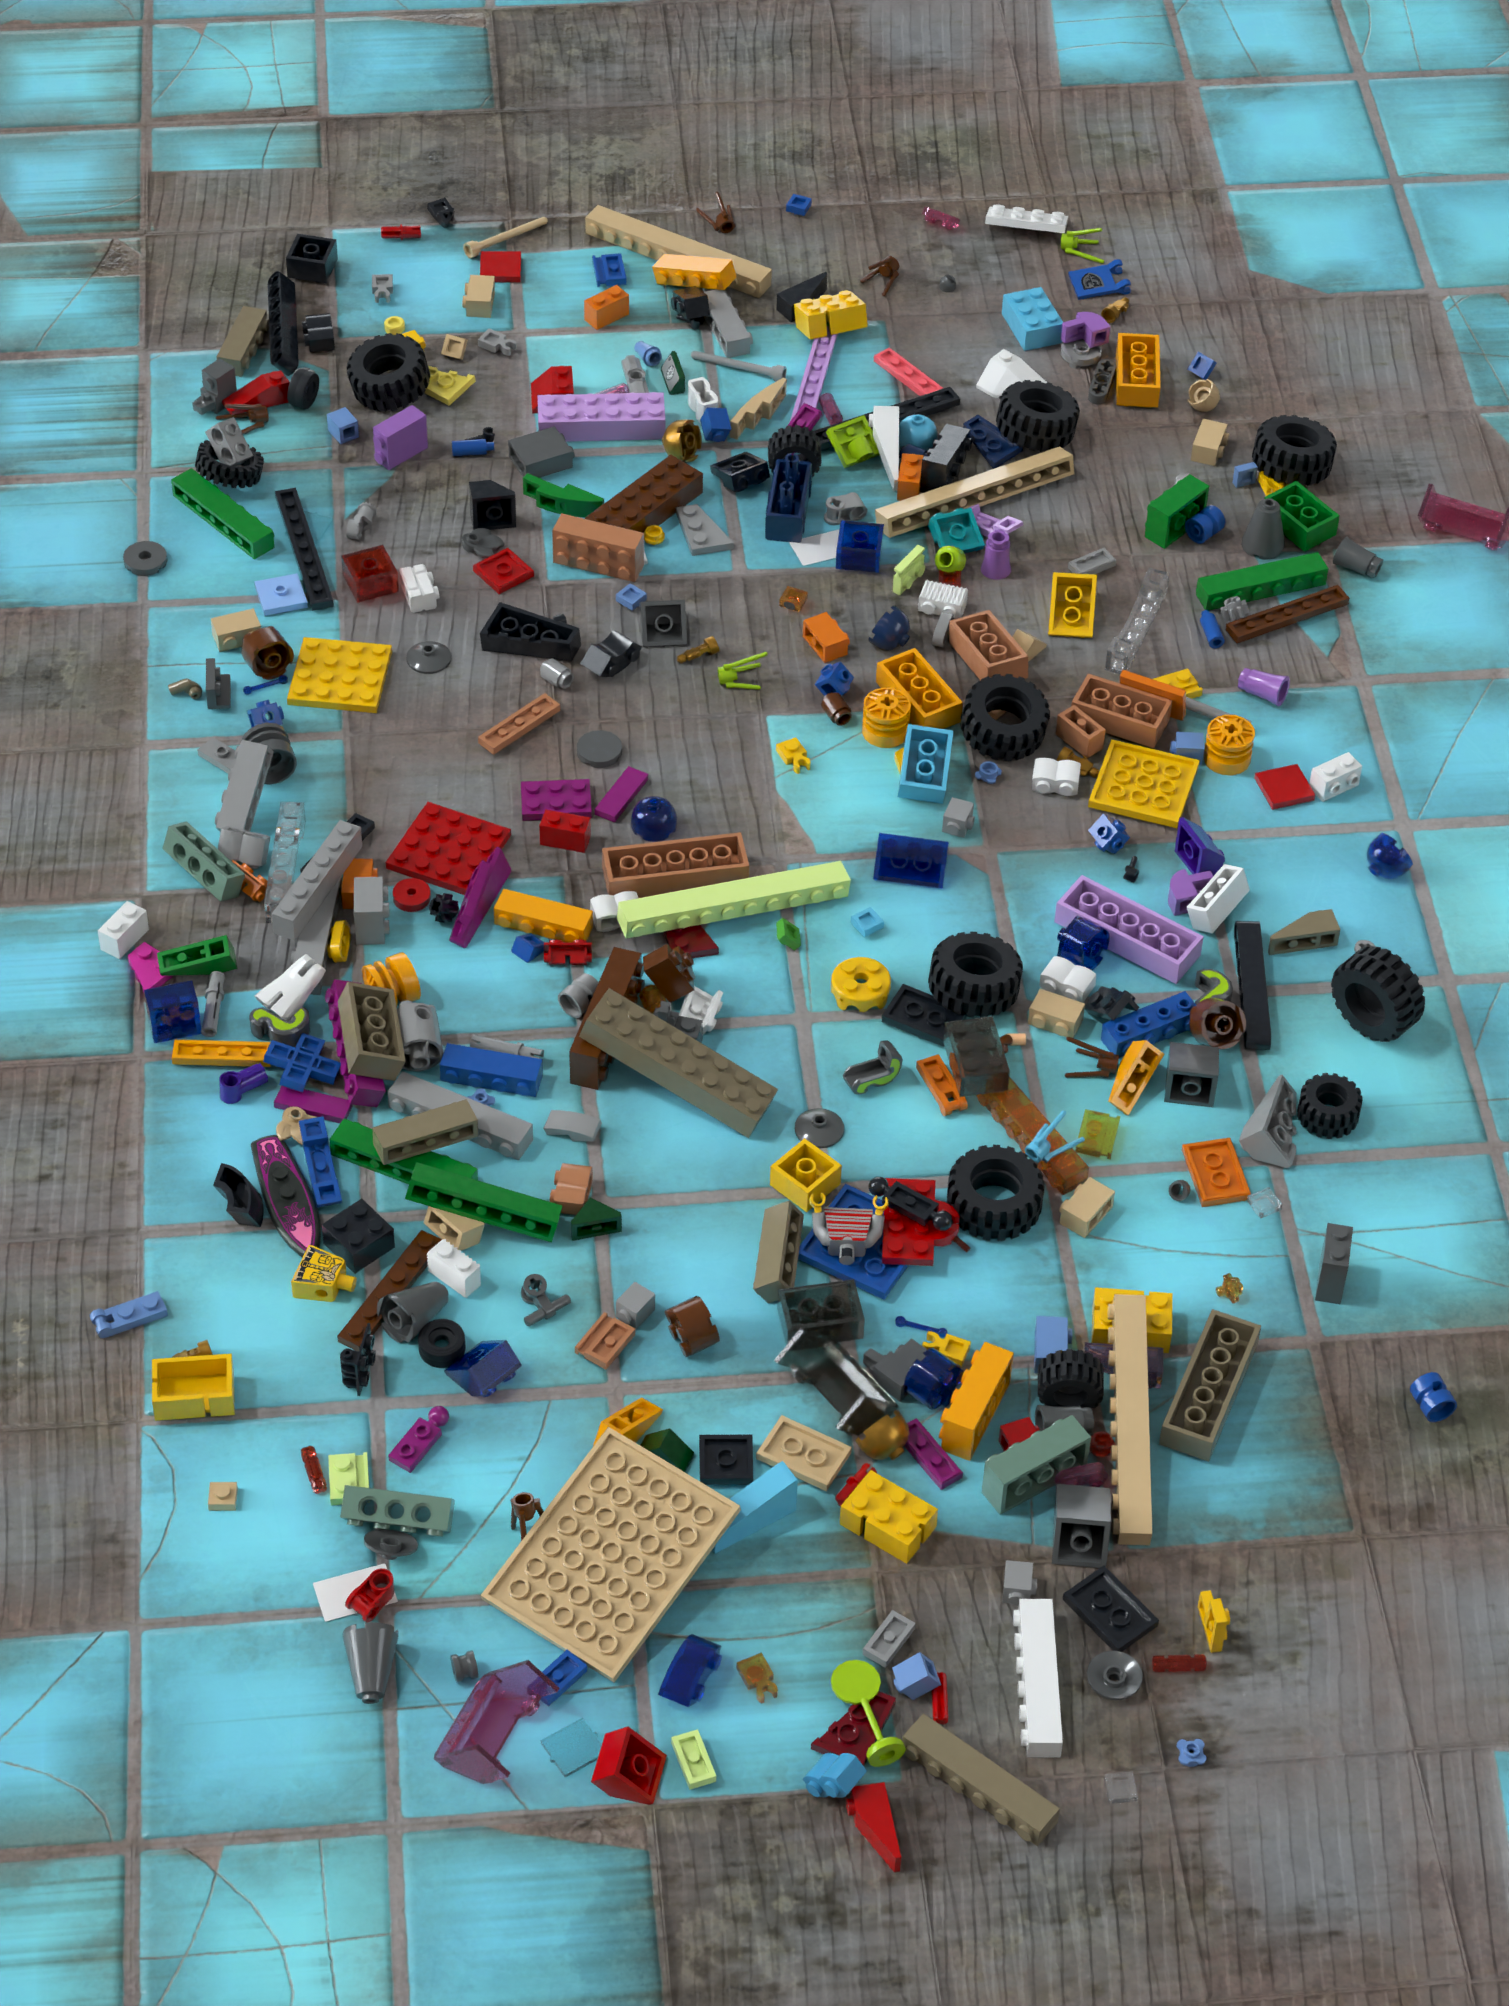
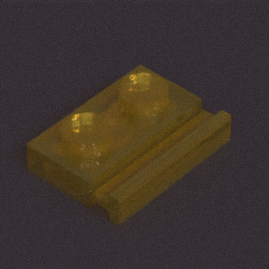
[1075,1109,1121,1160]

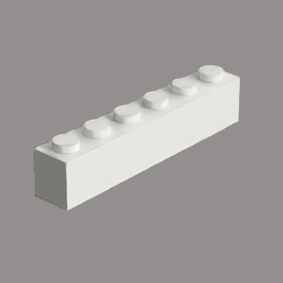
[1013,1599,1063,1758]

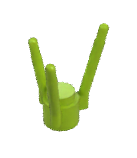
[1061,228,1104,264]
[717,652,768,690]

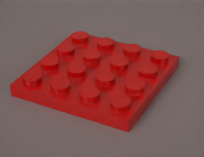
[385,801,511,895]

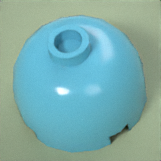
[899,414,938,451]

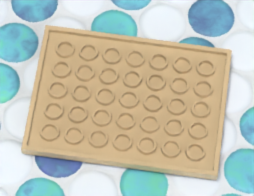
[481,1427,741,1683]

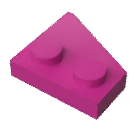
[128,942,174,997]

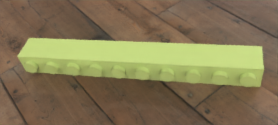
[617,861,851,939]

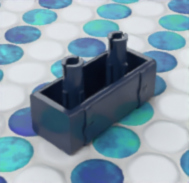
[765,453,812,543]

